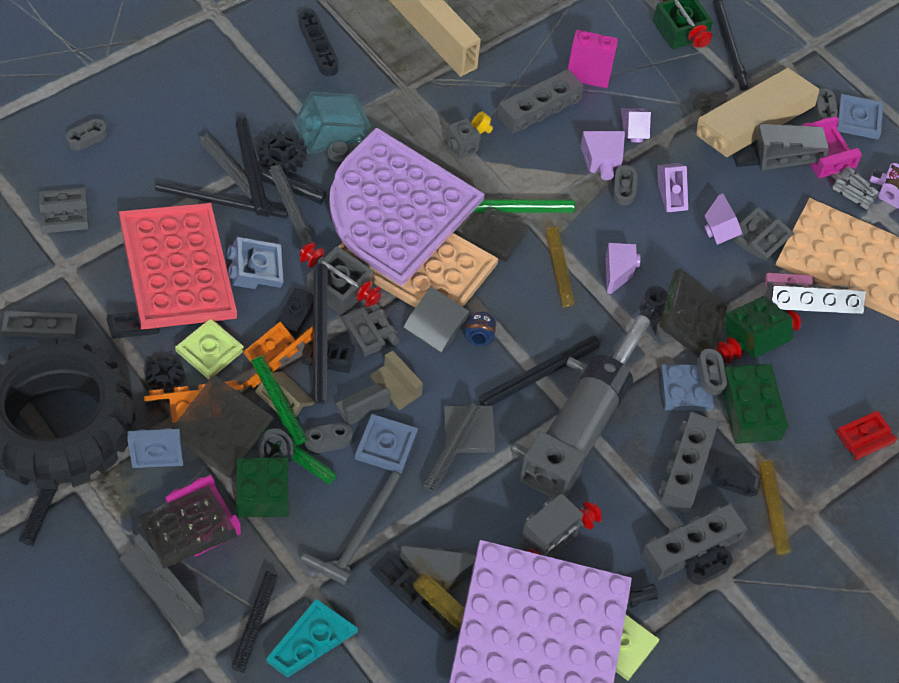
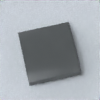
[39,188,89,234]
[732,207,794,261]
[403,287,469,354]

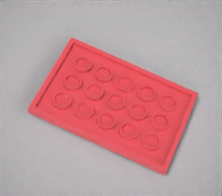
[119,203,237,329]

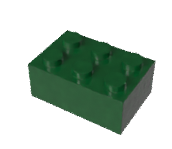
[722,364,788,444]

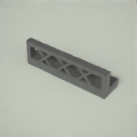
[120,534,204,637]

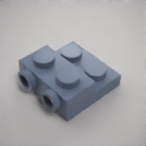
[227,237,284,289]

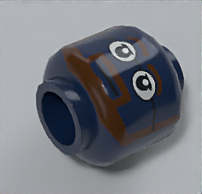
[464,311,496,346]

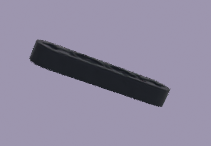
[298,10,339,76]

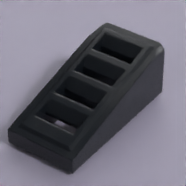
[302,342,355,374]

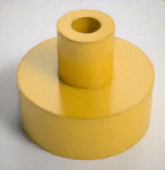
[471,111,493,134]

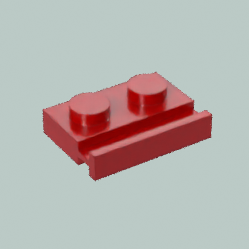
[836,411,898,461]

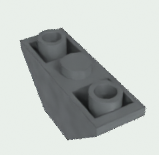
[400,545,476,591]

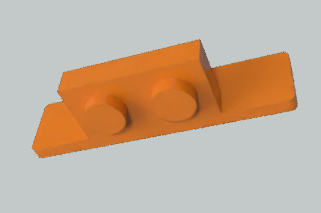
[242,322,313,389]
[144,380,244,423]

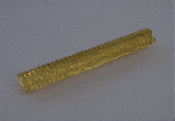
[546,226,575,308]
[760,460,791,555]

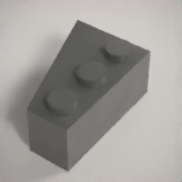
[756,124,829,171]

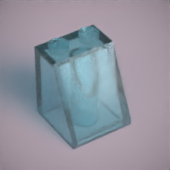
[294,91,371,155]

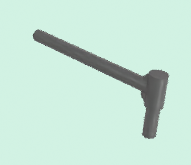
[300,472,401,586]

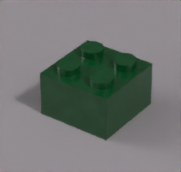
[236,458,289,518]

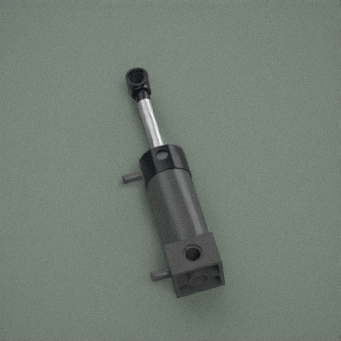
[511,286,669,499]

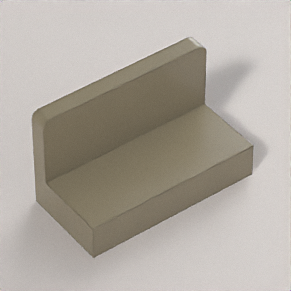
[370,350,423,410]
[255,372,315,419]

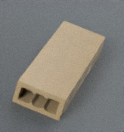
[389,0,481,77]
[696,68,819,157]

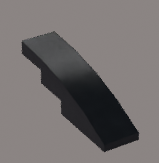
[369,551,463,641]

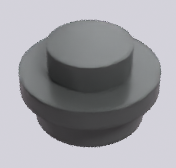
[328,141,350,162]

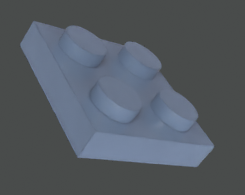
[836,94,883,139]
[660,364,714,411]
[355,414,418,474]
[128,428,183,468]

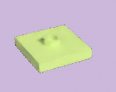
[175,319,244,380]
[616,615,660,681]

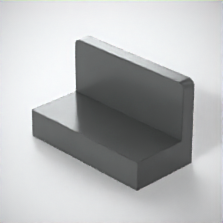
[336,383,391,426]

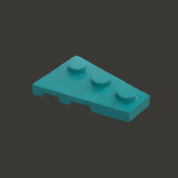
[266,599,358,678]

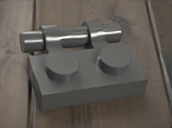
[342,304,400,357]

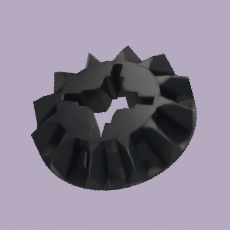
[145,356,184,392]
[258,428,296,463]

